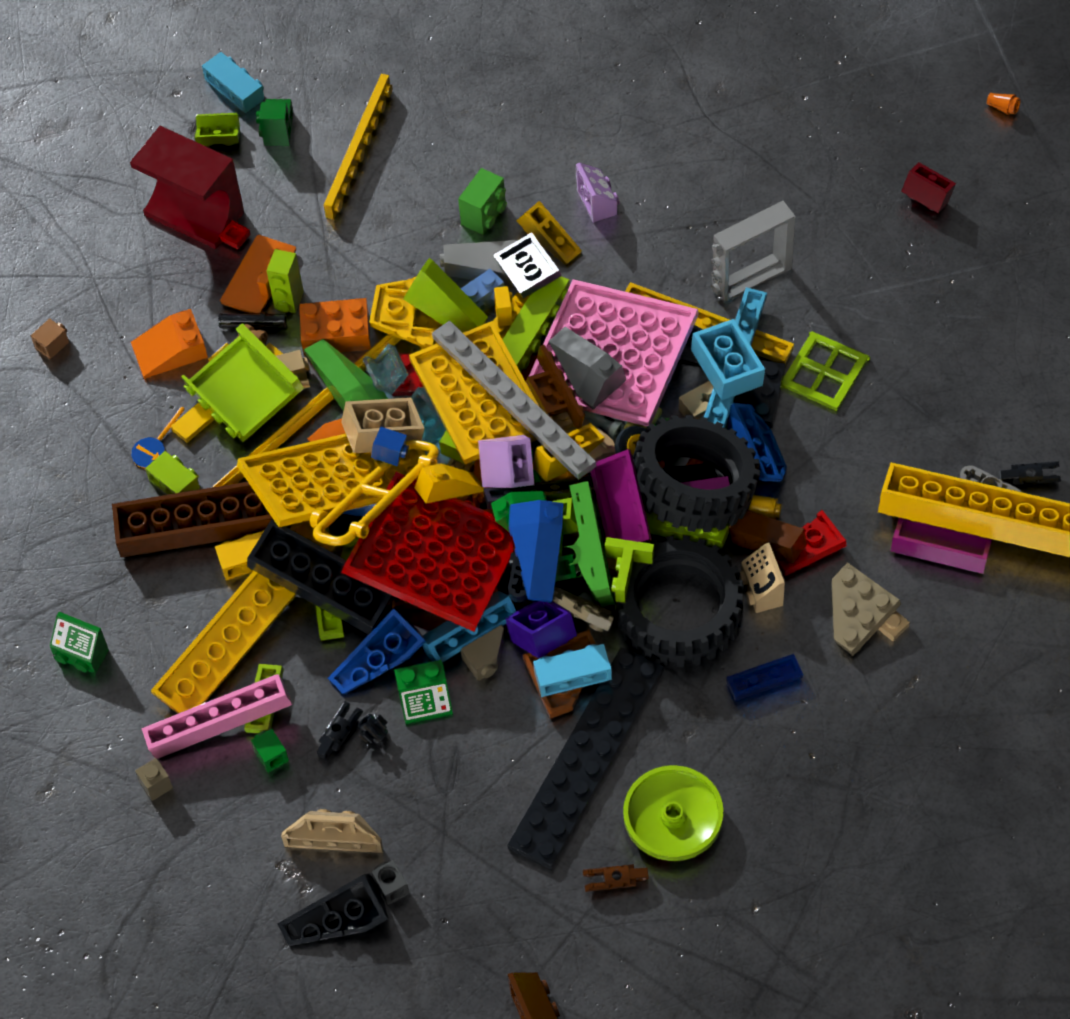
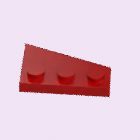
[775,510,847,576]

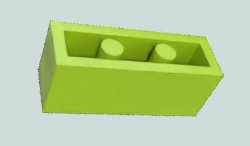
[266,249,304,313]

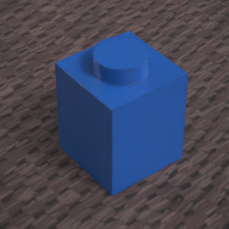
[371,426,409,466]

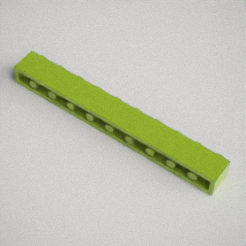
[439,276,570,463]

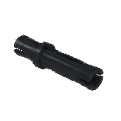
[218,312,287,330]

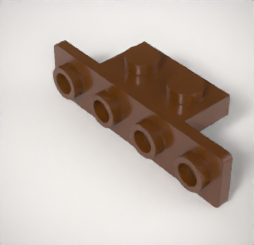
[526,345,585,429]

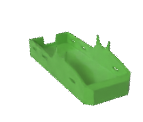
[566,481,615,608]

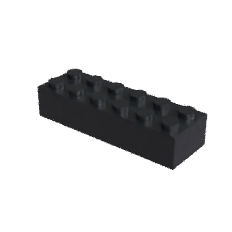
[247,519,394,635]

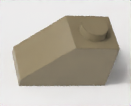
[461,625,505,681]

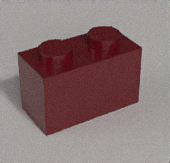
[901,162,956,213]

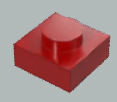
[219,220,251,249]

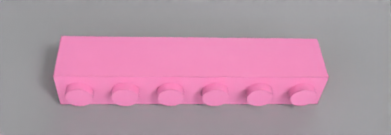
[142,674,292,759]

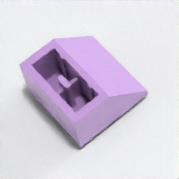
[478,435,534,488]

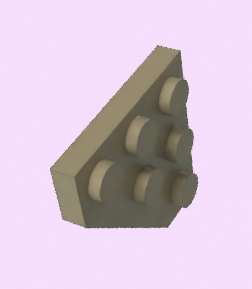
[832,562,901,656]
[553,586,616,632]

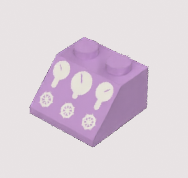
[576,163,620,223]

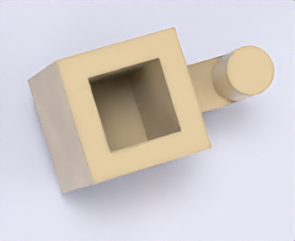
[276,350,310,389]

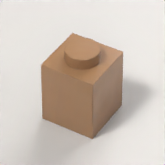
[30,318,69,359]

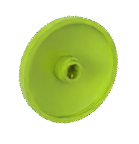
[623,765,723,861]

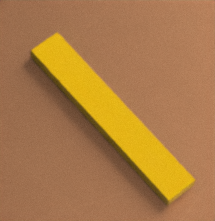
[171,342,283,443]

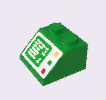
[50,612,109,674]
[394,660,453,725]

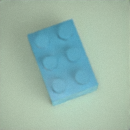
[691,319,765,400]

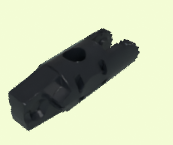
[999,461,1061,485]
[316,701,363,761]

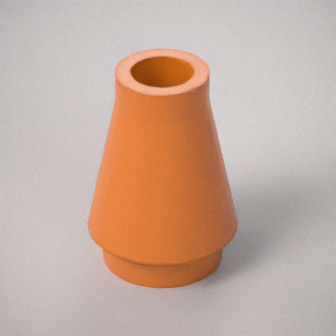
[987,93,1021,115]

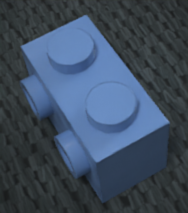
[461,269,504,312]

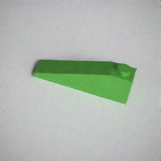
[304,339,388,412]

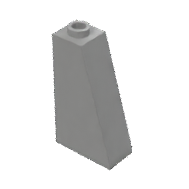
[440,240,518,288]

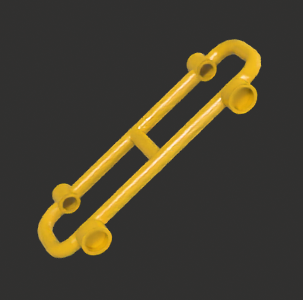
[310,440,439,546]

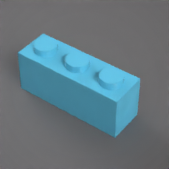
[202,52,265,113]
[533,644,612,697]

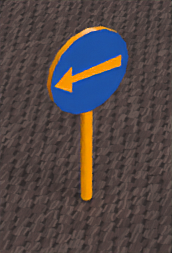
[131,407,185,469]

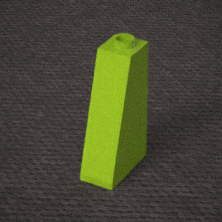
[403,258,488,333]

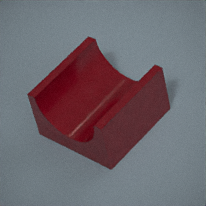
[130,125,245,249]

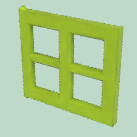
[782,331,870,411]

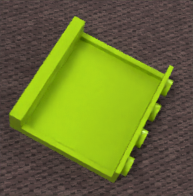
[181,323,304,442]

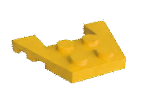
[369,280,436,348]

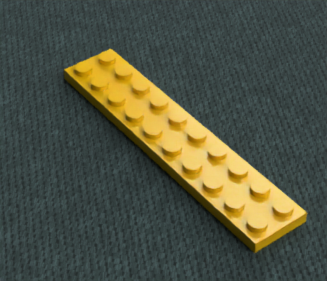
[151,520,338,714]

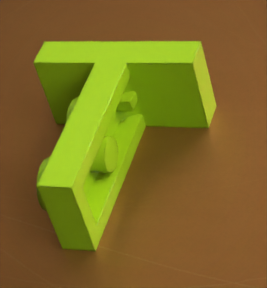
[605,537,654,603]

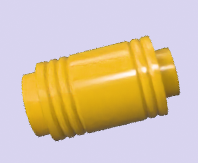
[749,495,782,519]

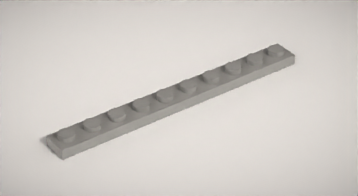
[432,321,596,480]

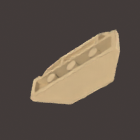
[281,809,383,853]

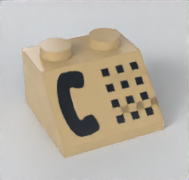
[740,543,785,613]

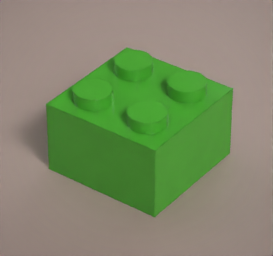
[458,168,507,235]

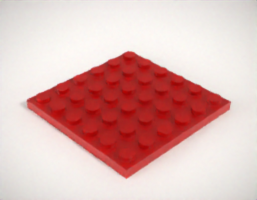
[342,471,515,632]

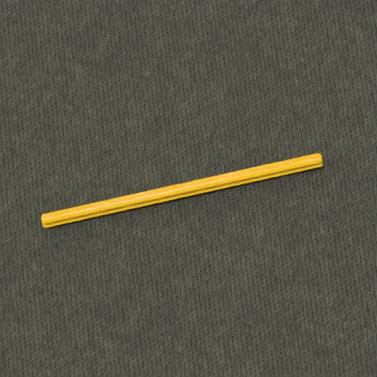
[211,334,401,488]

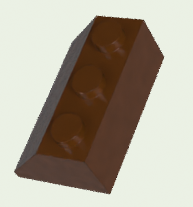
[507,972,560,1019]

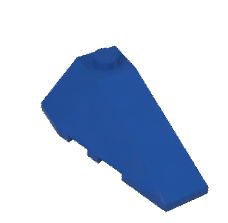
[509,500,564,603]
[328,609,426,695]

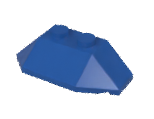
[727,403,787,482]

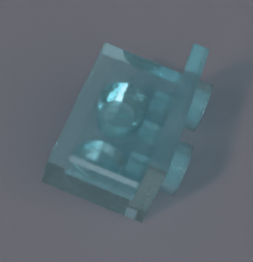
[363,344,408,394]

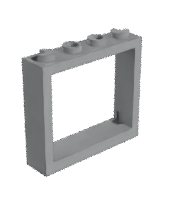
[711,201,795,303]

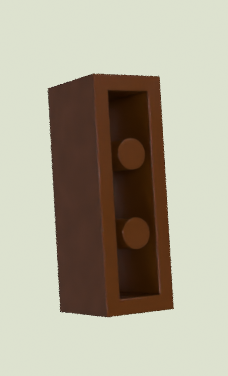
[729,510,807,564]

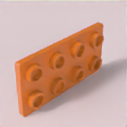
[220,235,296,314]

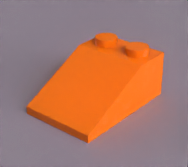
[131,309,208,379]

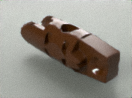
[583,864,649,892]

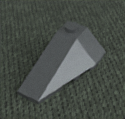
[549,327,626,409]

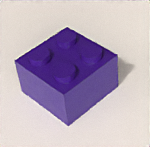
[505,601,577,658]

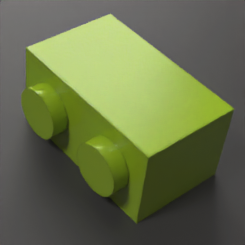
[145,451,200,495]

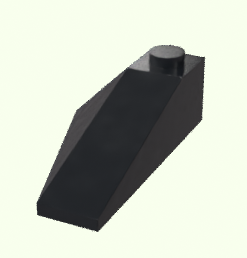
[277,873,389,946]

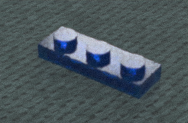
[726,654,803,701]

